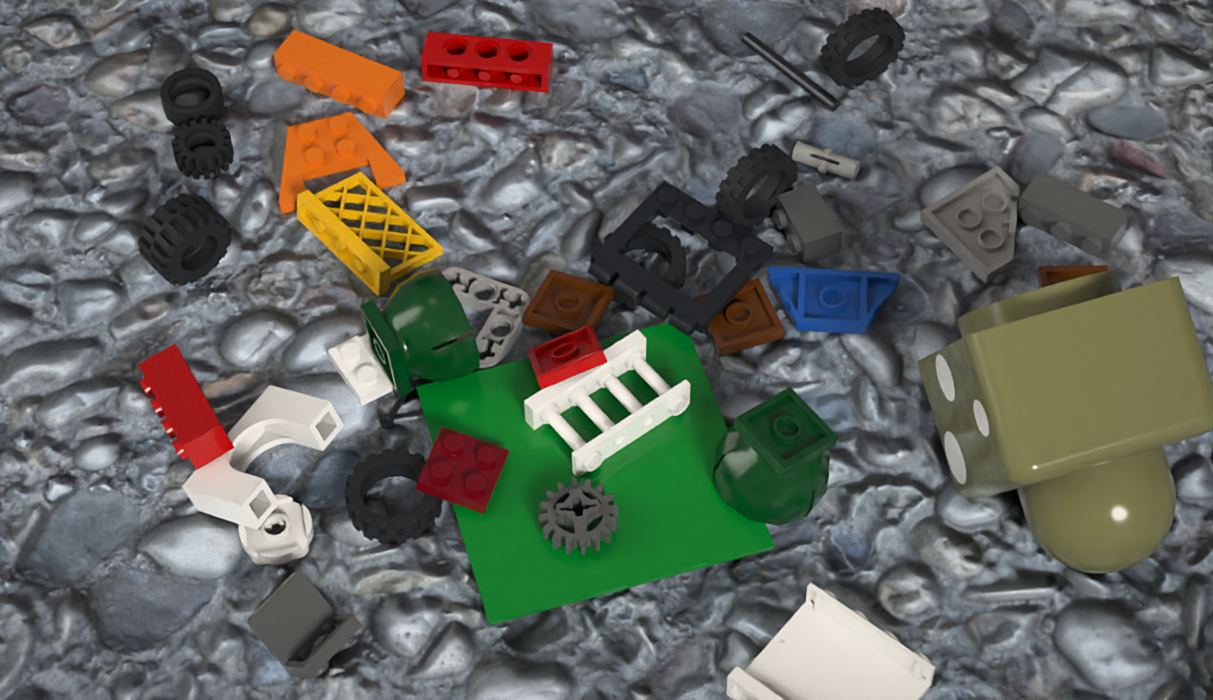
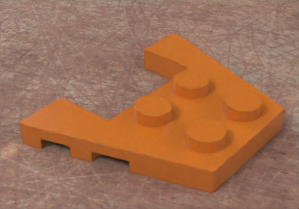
[279,112,406,214]

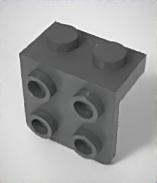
[248,572,363,679]

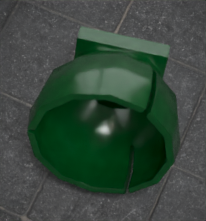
[360,268,480,397]
[713,387,838,526]

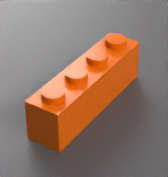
[273,29,405,119]

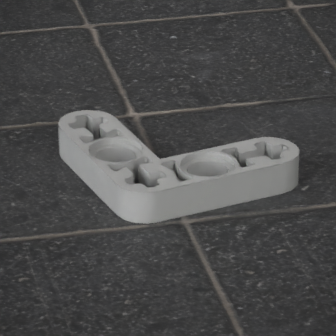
[442,267,531,371]

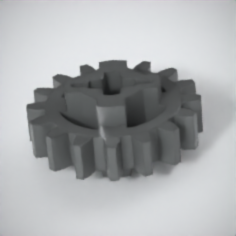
[538,478,618,555]

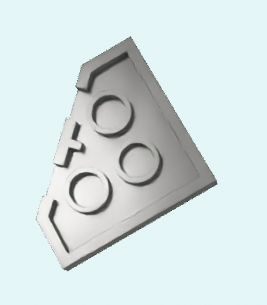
[920,165,1020,283]

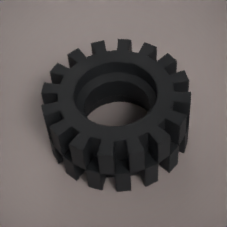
[172,118,234,180]

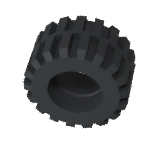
[138,193,232,286]

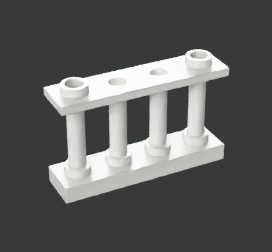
[524,329,690,477]

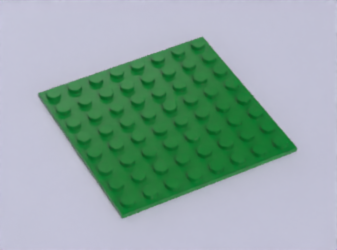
[416,323,774,626]

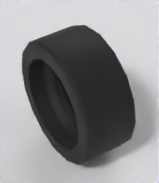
[160,68,224,127]

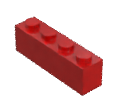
[138,344,235,470]

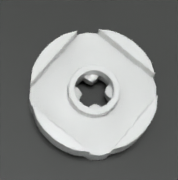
[238,495,314,565]

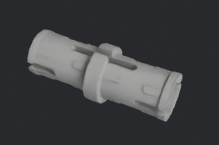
[792,141,861,181]

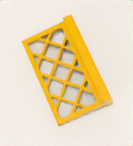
[297,171,443,297]

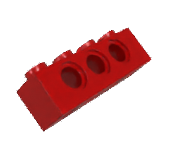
[421,32,554,93]

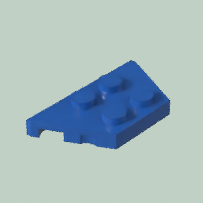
[767,266,900,335]

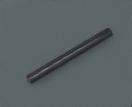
[742,32,840,112]

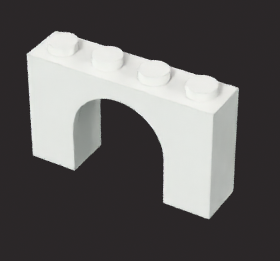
[182,385,344,530]

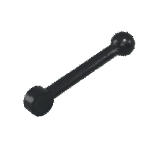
[380,377,422,429]

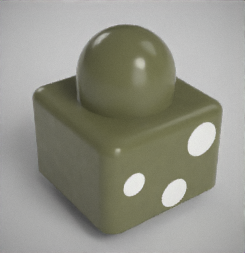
[917,270,1213,574]

